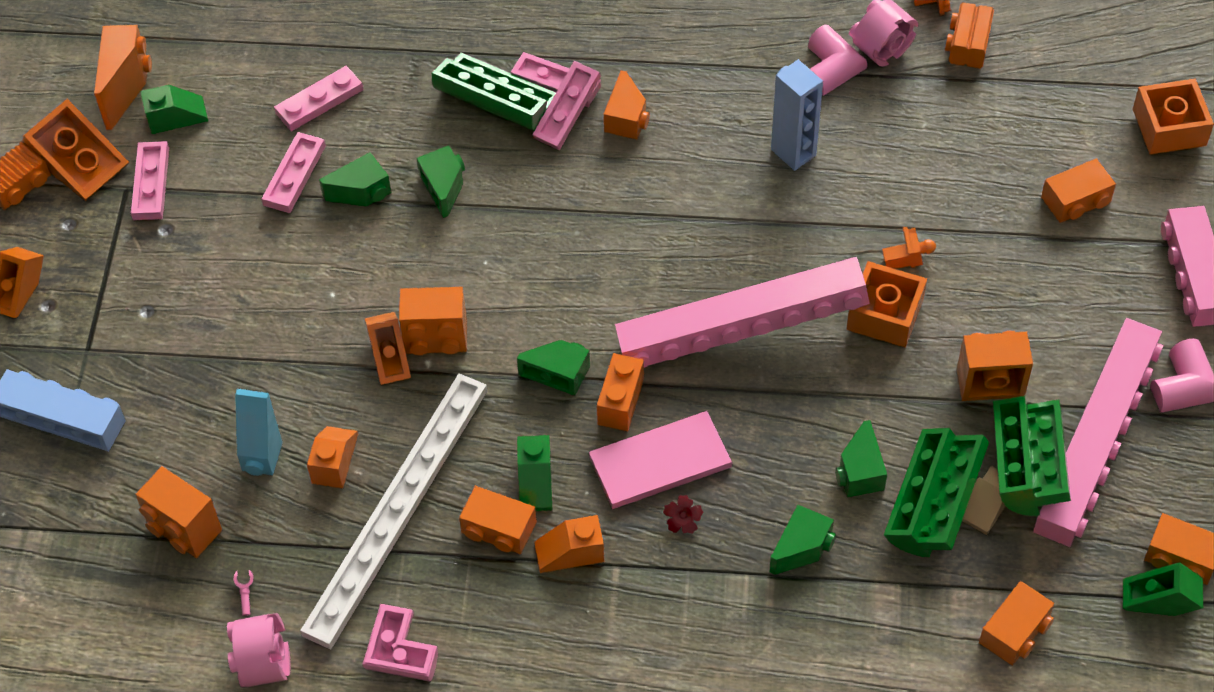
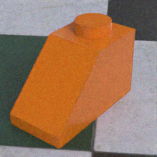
[604,70,650,140]
[0,247,44,318]
[365,312,411,385]
[307,426,358,489]
[534,515,605,573]

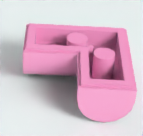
[808,25,867,96]
[1150,339,1214,413]
[363,604,438,681]

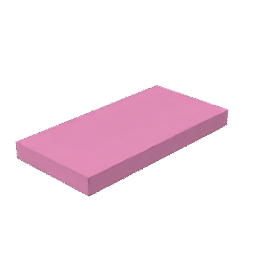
[589,411,732,509]

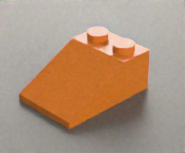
[94,25,152,130]
[22,99,129,201]

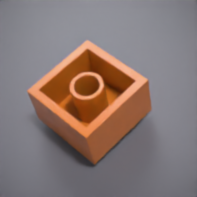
[1133,78,1214,154]
[846,261,927,348]
[399,287,467,355]
[956,331,1033,401]
[136,466,222,558]

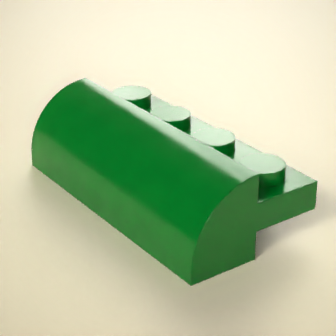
[432,53,556,131]
[993,396,1071,516]
[884,428,989,557]

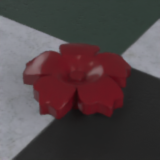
[663,495,704,534]

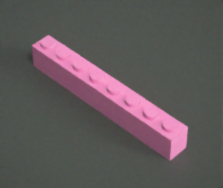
[615,257,870,368]
[1033,318,1164,547]

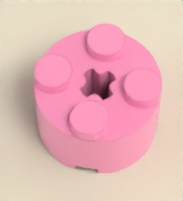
[849,0,918,67]
[227,613,291,687]

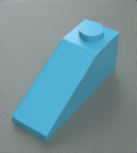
[235,389,283,476]

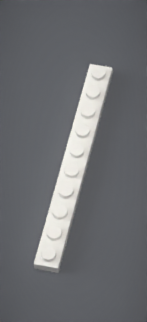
[300,374,487,650]

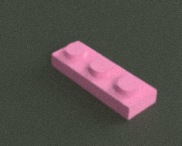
[511,52,601,107]
[532,61,601,150]
[274,66,363,132]
[261,132,326,213]
[131,141,169,220]

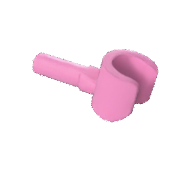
[233,570,254,616]

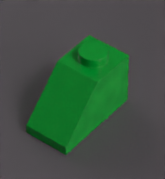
[140,84,208,134]
[417,145,465,218]
[319,152,392,207]
[517,340,590,396]
[835,420,887,498]
[517,435,553,511]
[769,505,836,575]
[1123,562,1203,616]

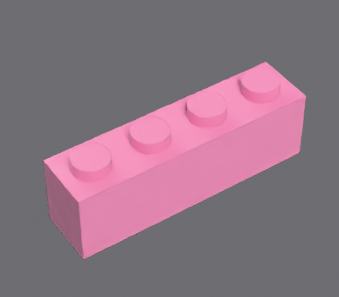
[1161,206,1214,327]

